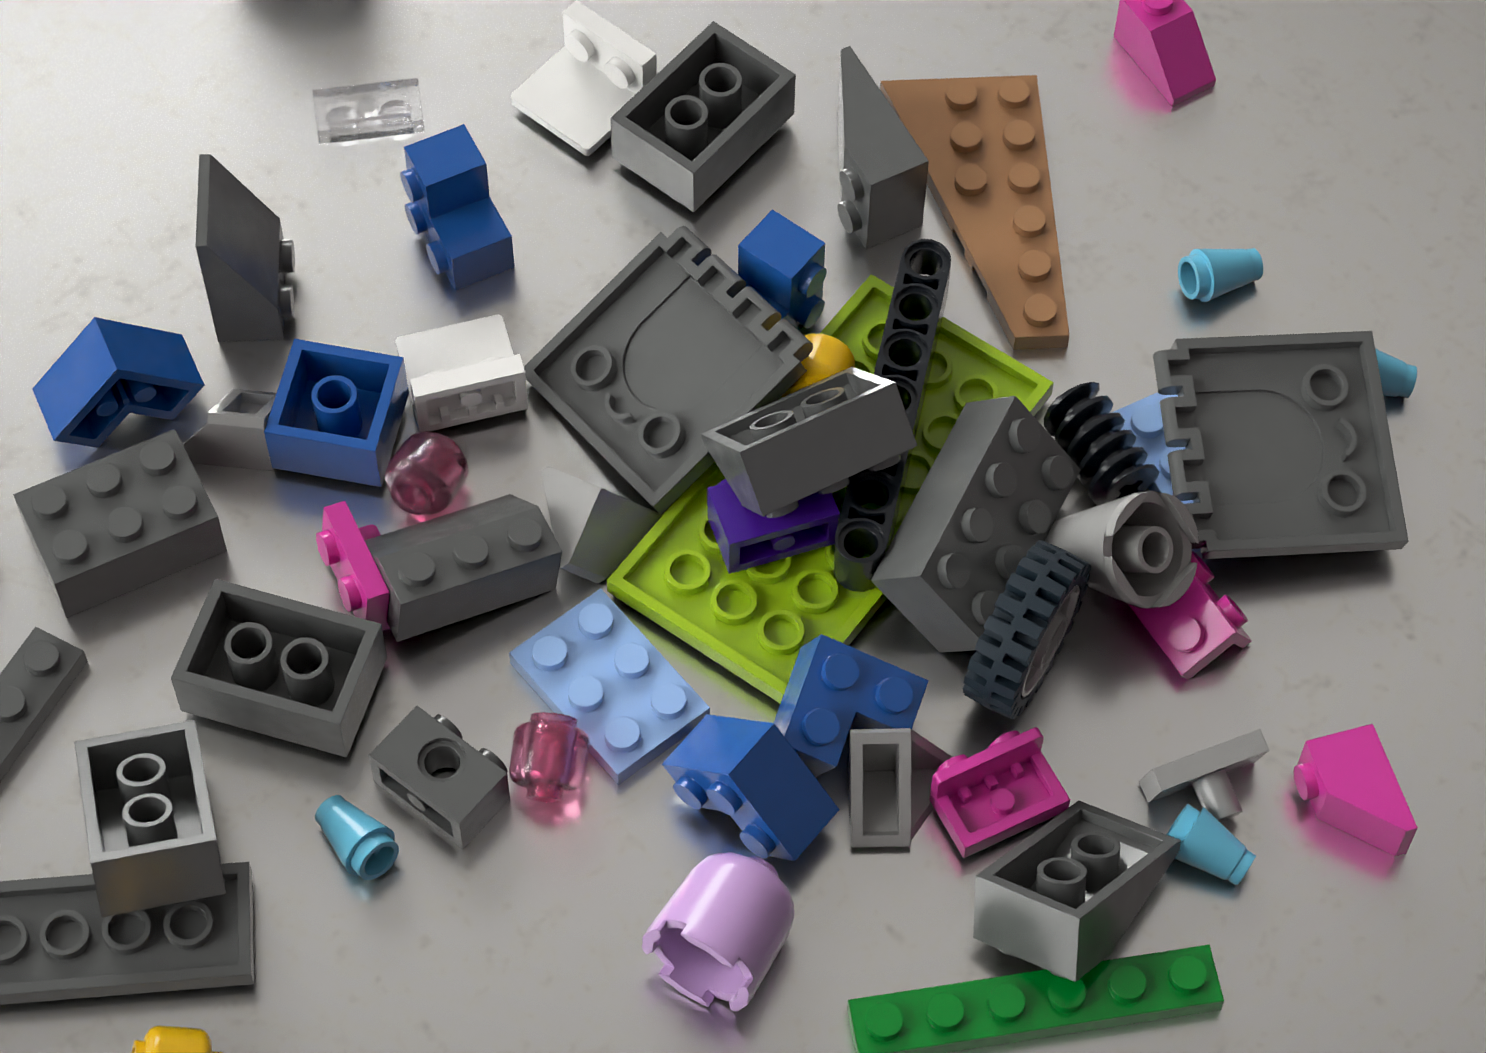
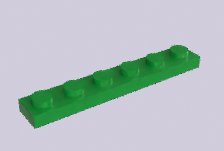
[847,944,1224,1053]

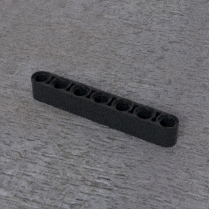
[834,239,951,592]

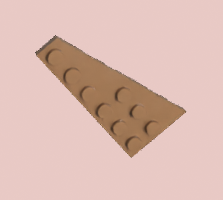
[880,75,1070,350]

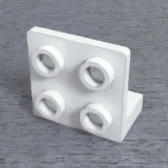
[511,0,657,156]
[395,315,528,433]

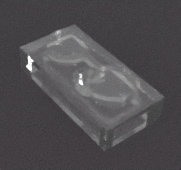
[313,78,425,145]

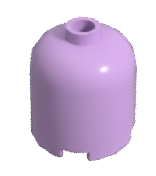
[642,852,795,1011]

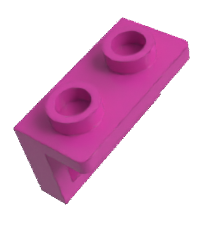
[316,501,390,631]
[1128,551,1252,680]
[929,727,1071,858]

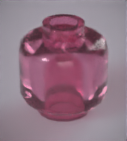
[385,431,469,515]
[508,712,590,803]

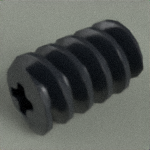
[1044,382,1159,505]

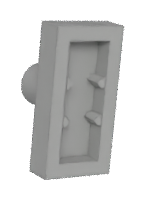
[1139,729,1269,822]

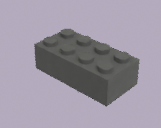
[871,396,1081,652]

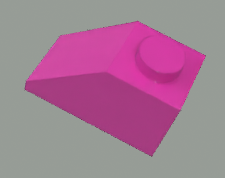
[1114,0,1216,107]
[1293,723,1418,856]

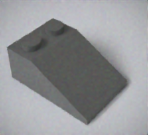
[837,46,929,250]
[195,154,295,342]
[973,800,1181,982]

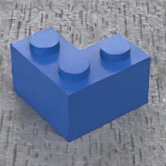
[400,124,515,291]
[738,209,827,330]
[32,317,205,448]
[774,634,929,777]
[662,714,840,861]

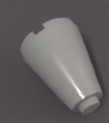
[1045,491,1199,608]

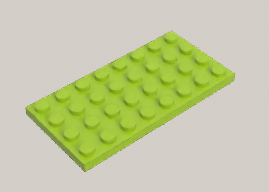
[607,274,1054,703]

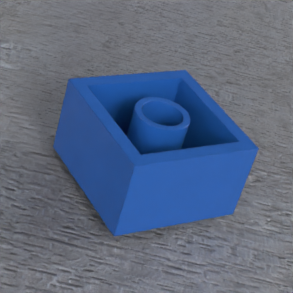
[264,339,409,487]

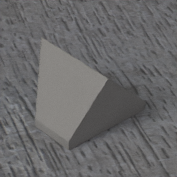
[183,389,276,471]
[540,466,662,584]
[847,728,952,847]

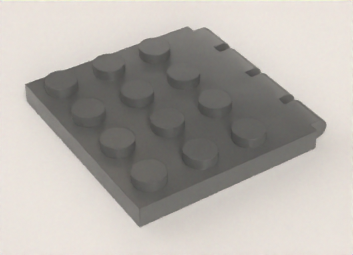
[524,226,813,515]
[1153,331,1409,559]

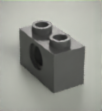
[369,705,510,849]

